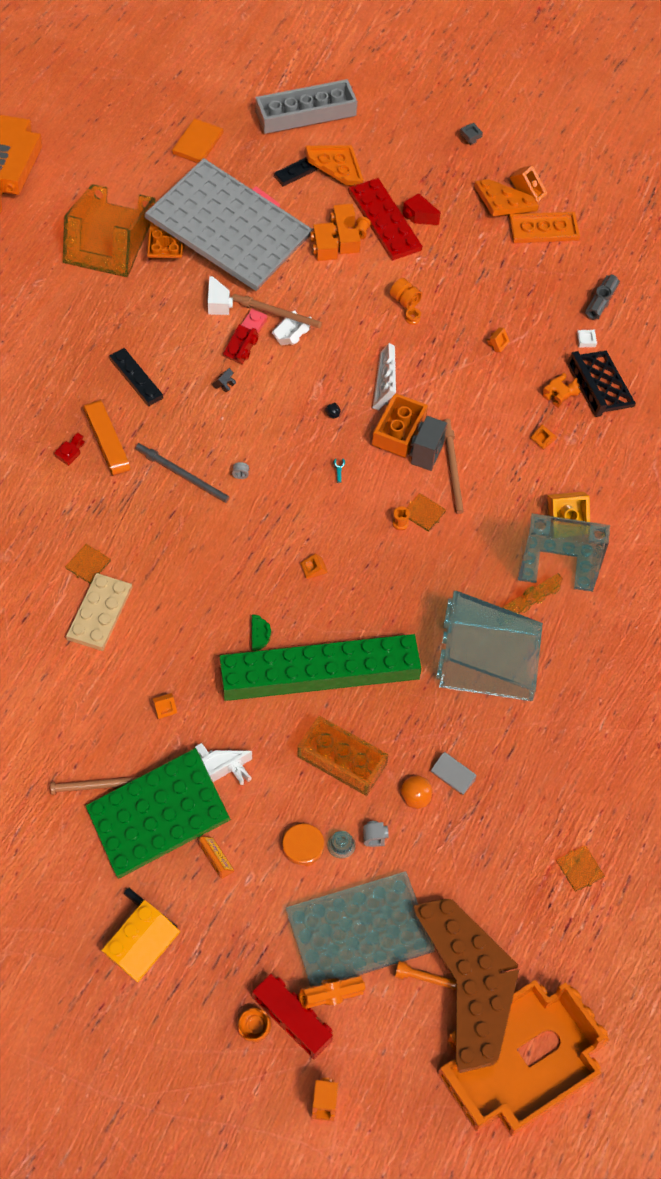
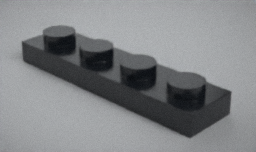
[109,348,163,407]

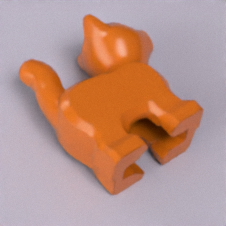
[543,373,581,408]

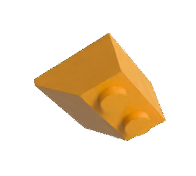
[547,491,591,536]

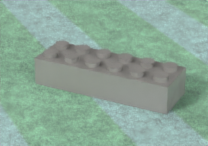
[256,79,357,134]

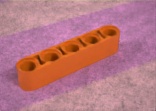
[83,400,130,476]

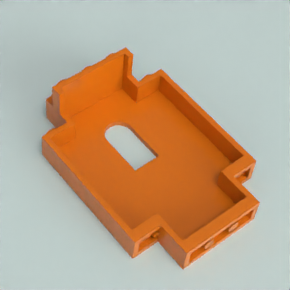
[438,980,609,1136]

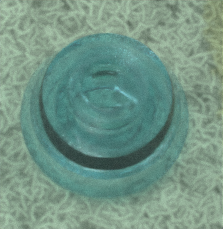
[327,831,356,859]

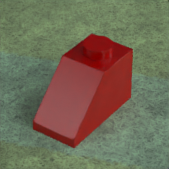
[403,193,441,225]

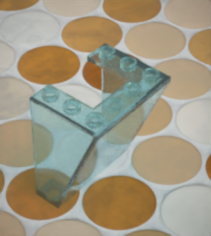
[517,513,610,592]
[436,591,543,701]

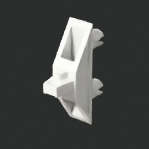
[195,743,252,785]

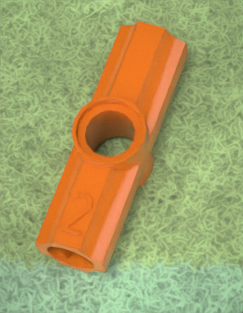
[298,975,366,1009]

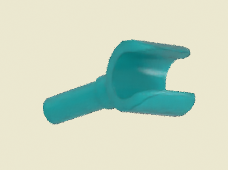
[333,458,345,483]

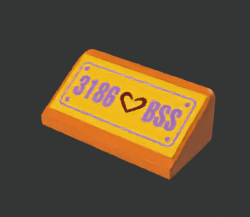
[199,836,234,879]

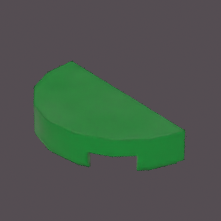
[252,614,271,651]

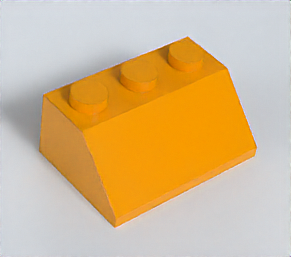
[101,900,180,983]

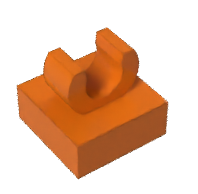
[486,327,510,353]
[153,693,177,719]

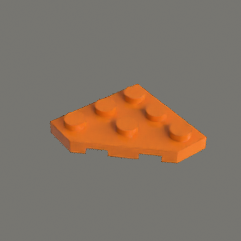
[304,145,364,185]
[474,179,539,216]

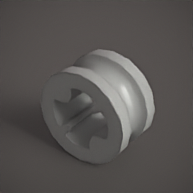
[232,462,249,479]

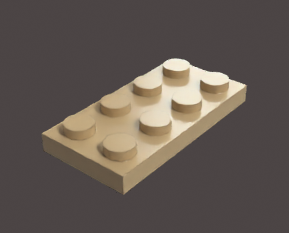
[66,573,133,651]

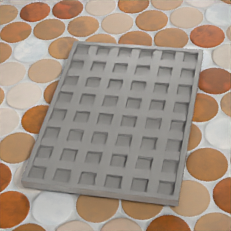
[145,158,313,291]

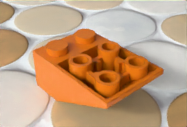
[148,221,184,258]

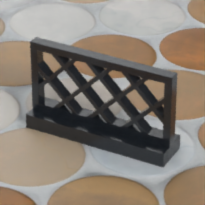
[567,351,636,417]

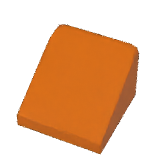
[530,424,557,449]
[301,553,328,579]

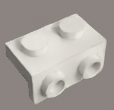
[272,311,312,346]

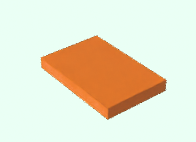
[172,118,223,163]

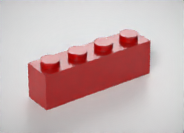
[252,974,333,1060]

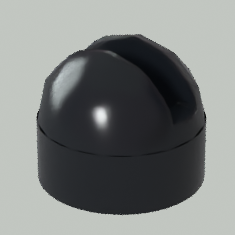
[325,403,341,419]

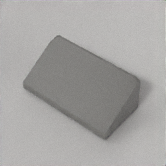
[431,752,476,795]

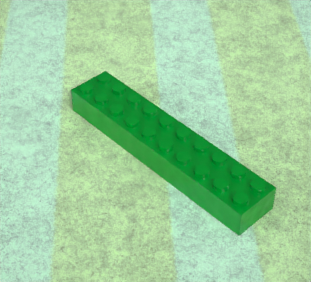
[220,634,422,701]

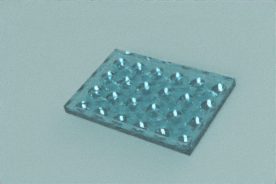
[286,872,435,986]

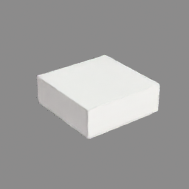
[577,330,597,348]

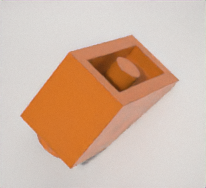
[510,165,547,202]

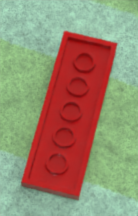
[349,178,423,261]

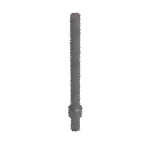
[136,443,229,503]

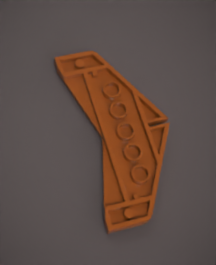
[413,899,520,1073]

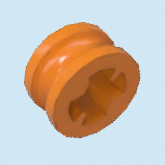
[405,308,421,325]

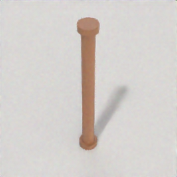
[51,777,139,795]

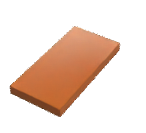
[509,212,580,243]

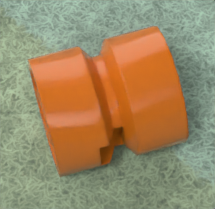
[390,278,422,310]

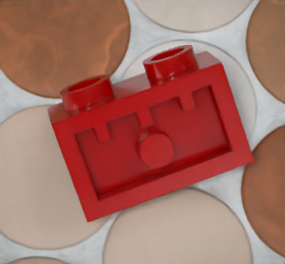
[223,324,259,365]

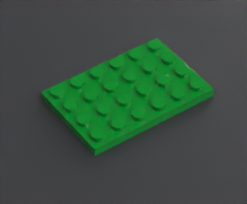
[86,748,231,879]

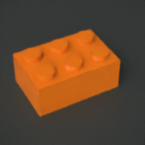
[372,393,428,458]

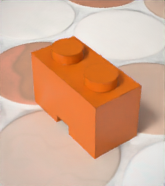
[310,223,338,261]
[312,1078,338,1121]

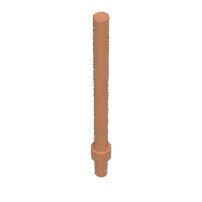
[232,294,322,328]
[444,419,464,514]

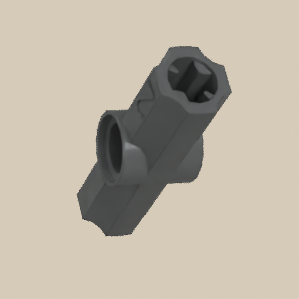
[585,274,620,320]

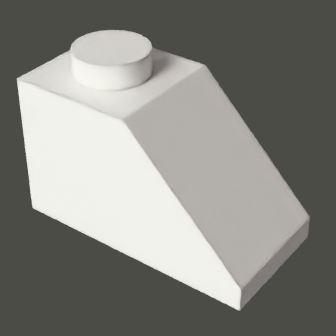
[208,276,233,315]

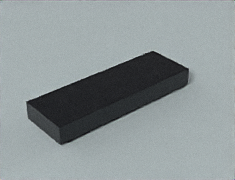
[274,157,319,187]

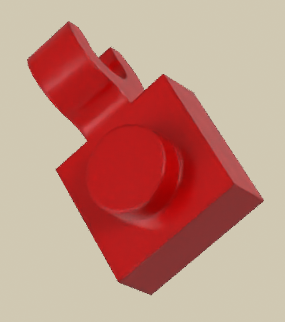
[54,433,85,466]

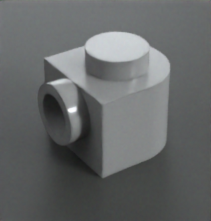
[363,821,389,847]

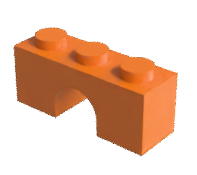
[330,204,361,254]

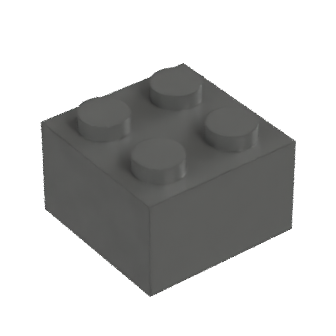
[410,416,447,471]

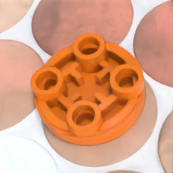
[283,824,324,866]

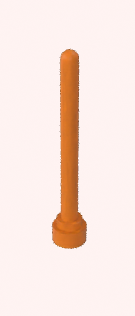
[395,960,457,990]

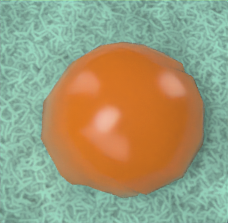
[401,775,432,809]
[238,1008,271,1042]

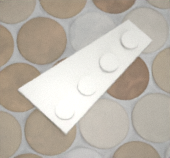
[373,343,396,411]

